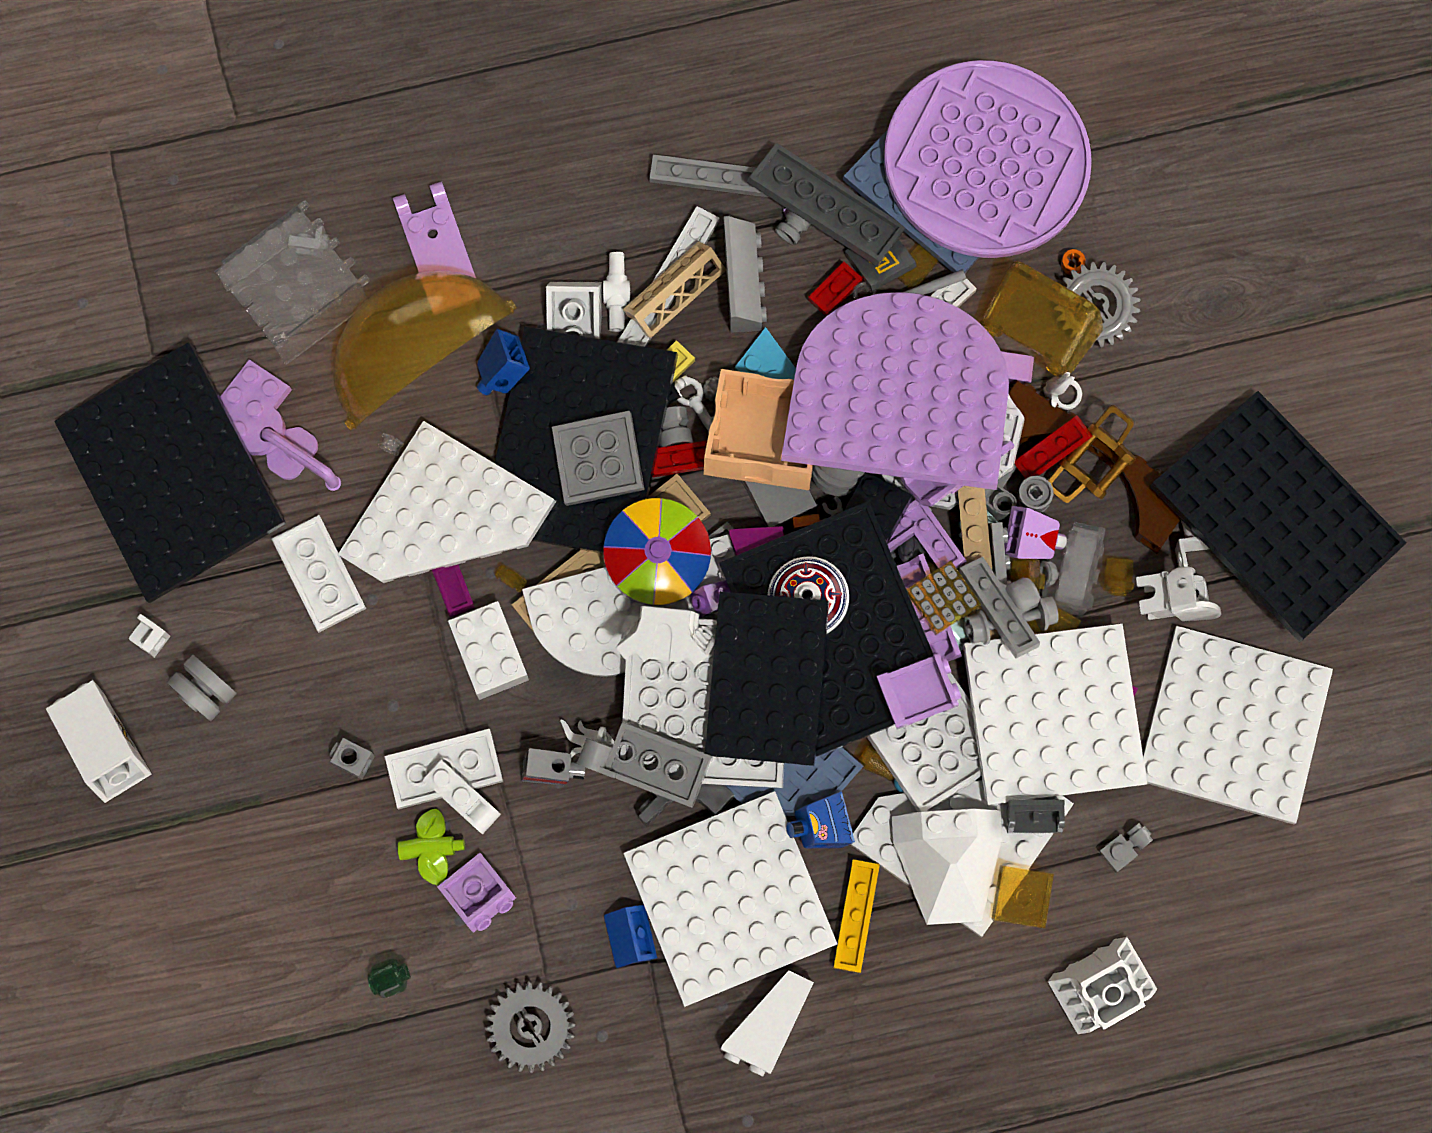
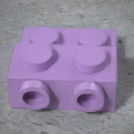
[437,853,516,933]

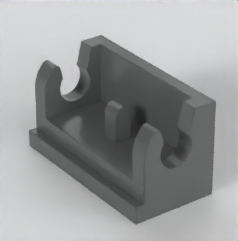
[1007,800,1065,833]

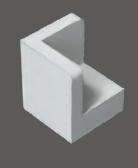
[129,614,171,658]

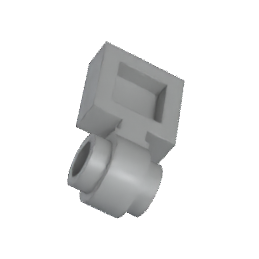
[1099,823,1153,873]

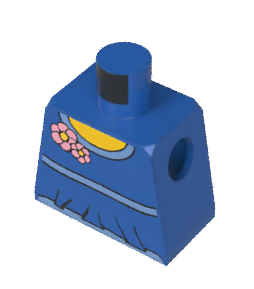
[786,792,855,849]

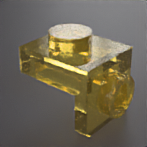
[1010,558,1045,592]

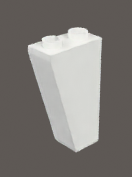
[721,971,814,1077]

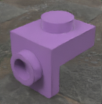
[690,580,731,618]

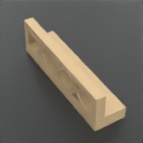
[623,241,726,338]

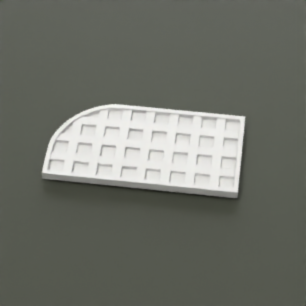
[522,534,735,677]

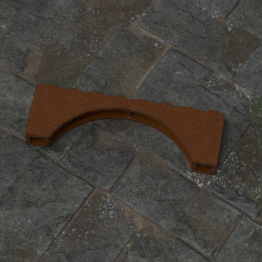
[1009,381,1180,554]

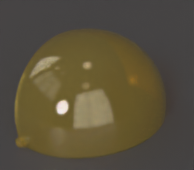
[333,270,517,430]

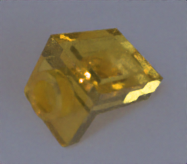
[1104,558,1134,596]

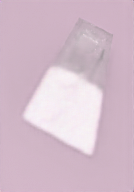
[1054,522,1106,616]

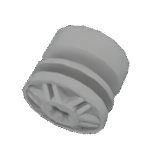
[812,465,865,497]

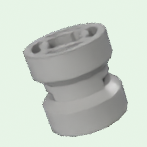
[775,210,811,245]

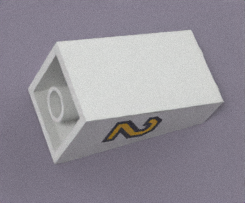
[46,680,152,803]

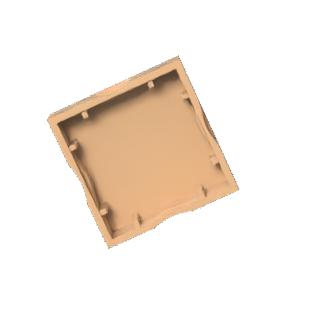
[704,369,813,490]

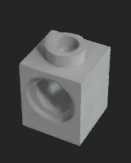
[330,738,375,780]

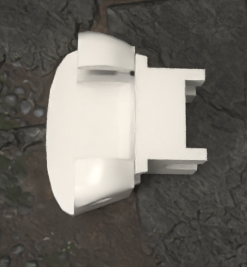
[1136,566,1221,621]

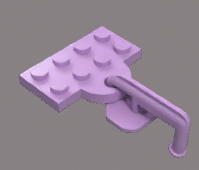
[220,360,341,491]

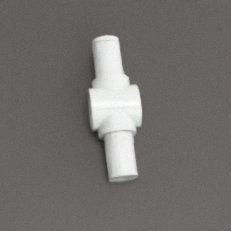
[603,252,630,332]

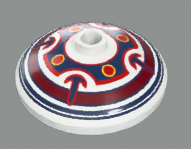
[768,557,849,633]

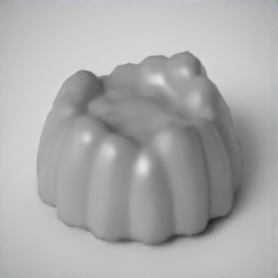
[702,377,719,402]
[1036,561,1059,587]

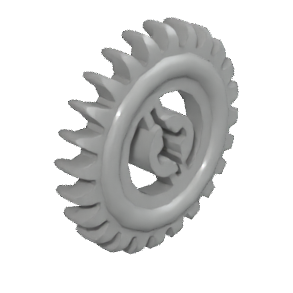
[1054,262,1141,348]
[485,981,576,1073]

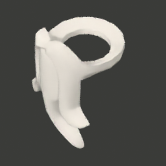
[1043,372,1082,410]
[560,719,614,758]

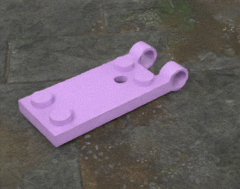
[393,181,483,315]

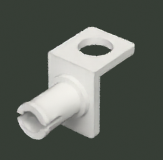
[1175,520,1209,567]

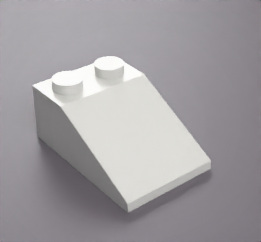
[546,282,602,339]

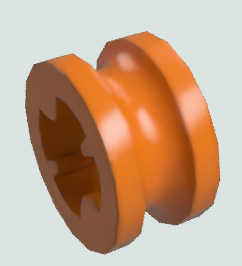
[1061,249,1085,275]

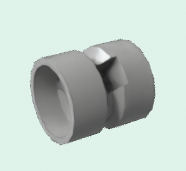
[659,406,693,448]
[1016,476,1054,514]

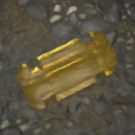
[495,565,527,592]

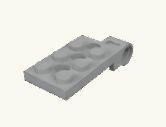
[577,722,712,808]

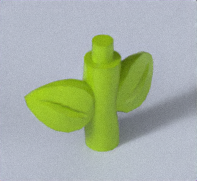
[398,809,465,885]

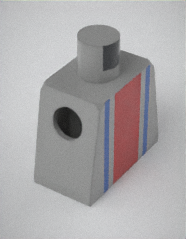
[521,748,585,785]

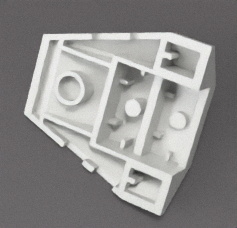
[891,809,1003,925]

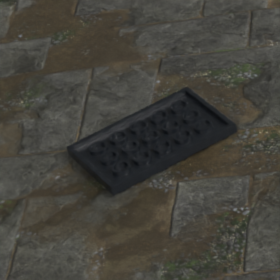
[705,591,829,766]

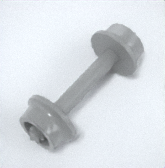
[965,596,1058,645]

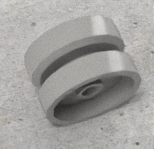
[167,654,237,721]

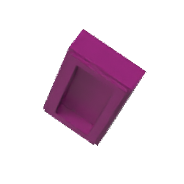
[432,564,475,617]

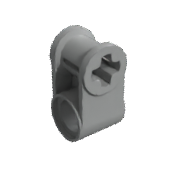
[985,485,1017,521]

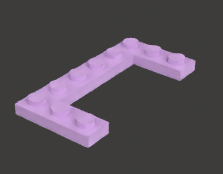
[887,499,967,577]

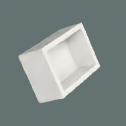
[448,601,529,700]

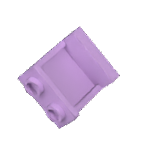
[877,653,962,730]

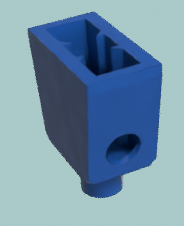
[477,329,530,395]

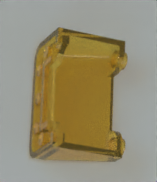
[980,261,1103,376]

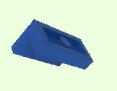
[604,905,657,968]

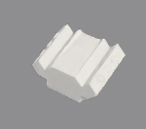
[616,606,715,667]
[1048,937,1157,1034]

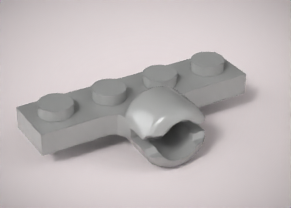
[959,557,1040,659]

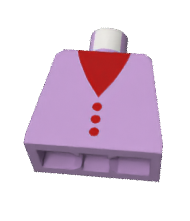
[1004,506,1067,559]

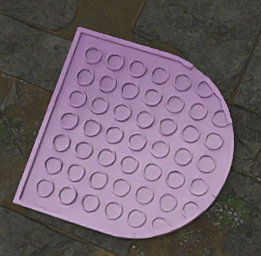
[781,292,1009,490]

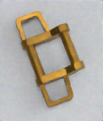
[1048,405,1136,503]

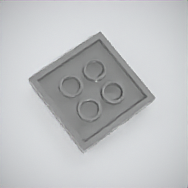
[552,411,644,506]

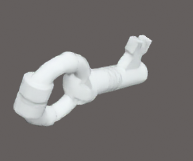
[674,375,714,432]

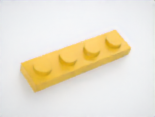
[833,859,880,973]

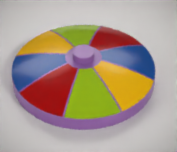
[603,498,711,606]

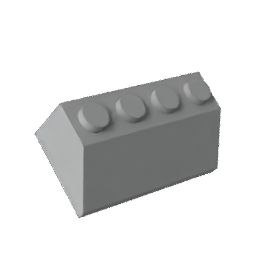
[724,216,767,333]

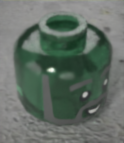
[367,958,411,998]

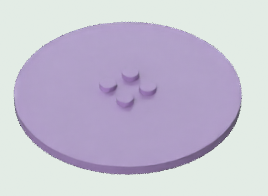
[884,60,1091,258]

